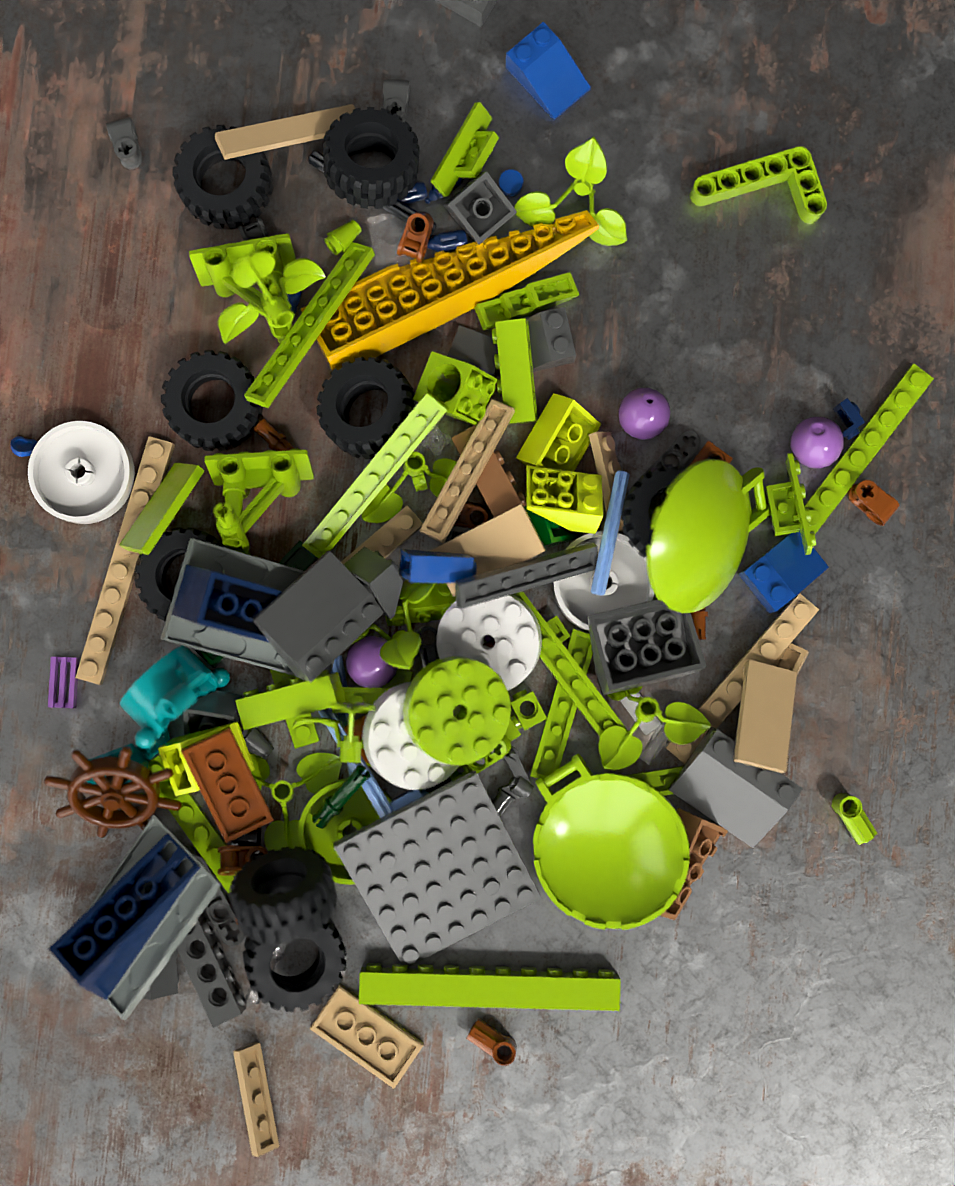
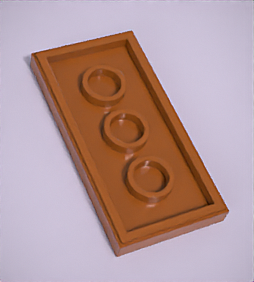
[181,727,274,843]

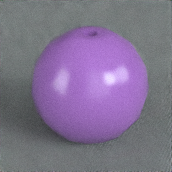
[618,388,671,440]
[790,417,844,468]
[346,636,398,688]

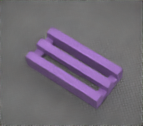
[48,656,79,708]

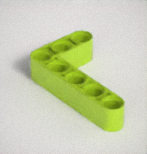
[690,147,827,224]

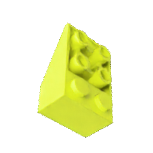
[526,465,603,534]
[158,721,255,796]

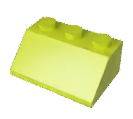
[516,393,601,471]

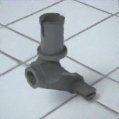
[492,746,534,818]

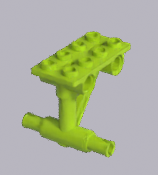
[189,233,296,345]
[204,448,314,555]

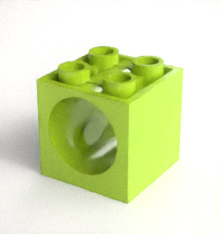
[413,351,497,426]

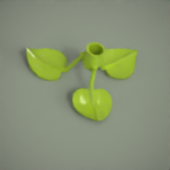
[514,137,627,246]
[218,250,326,344]
[361,452,457,523]
[353,580,436,670]
[598,686,711,770]
[293,702,375,763]
[250,753,342,851]

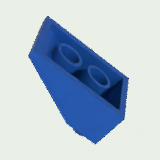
[505,21,591,120]
[738,532,829,613]

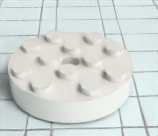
[28,421,135,524]
[552,531,654,631]
[437,594,542,691]
[363,682,461,790]

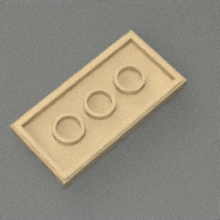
[431,504,546,597]
[733,659,797,773]
[309,984,424,1089]

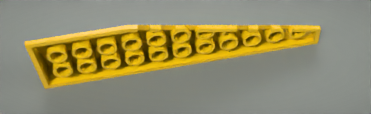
[300,210,599,371]

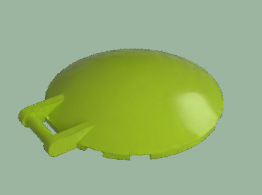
[647,459,770,613]
[533,753,690,930]

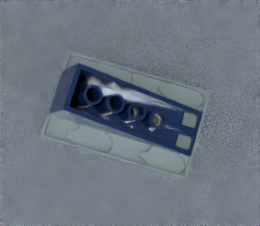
[161,538,334,676]
[48,815,221,1020]

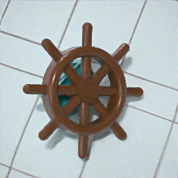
[44,743,182,838]

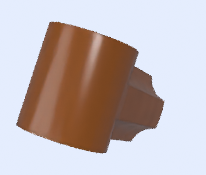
[466,1018,517,1066]

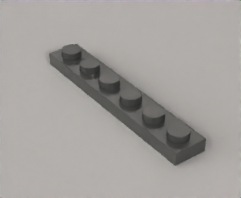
[455,543,598,609]

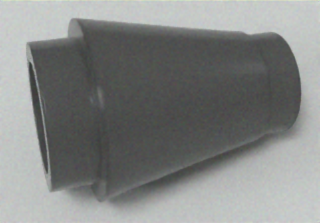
[242,727,274,760]

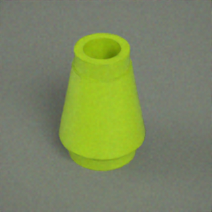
[324,219,362,255]

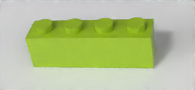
[492,318,538,425]
[235,669,346,730]

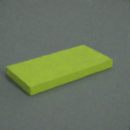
[119,463,204,555]

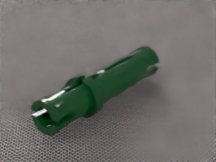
[312,765,370,829]

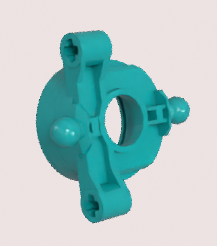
[119,645,230,759]

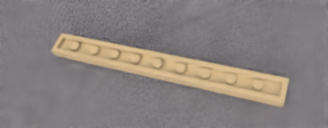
[75,436,175,685]

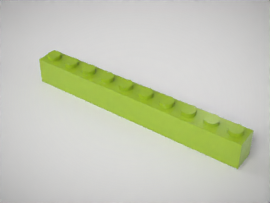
[359,963,621,1011]

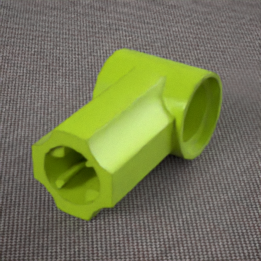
[832,793,878,845]

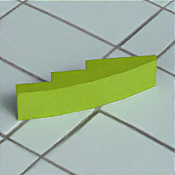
[474,272,579,331]

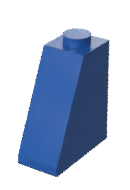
[399,549,477,583]

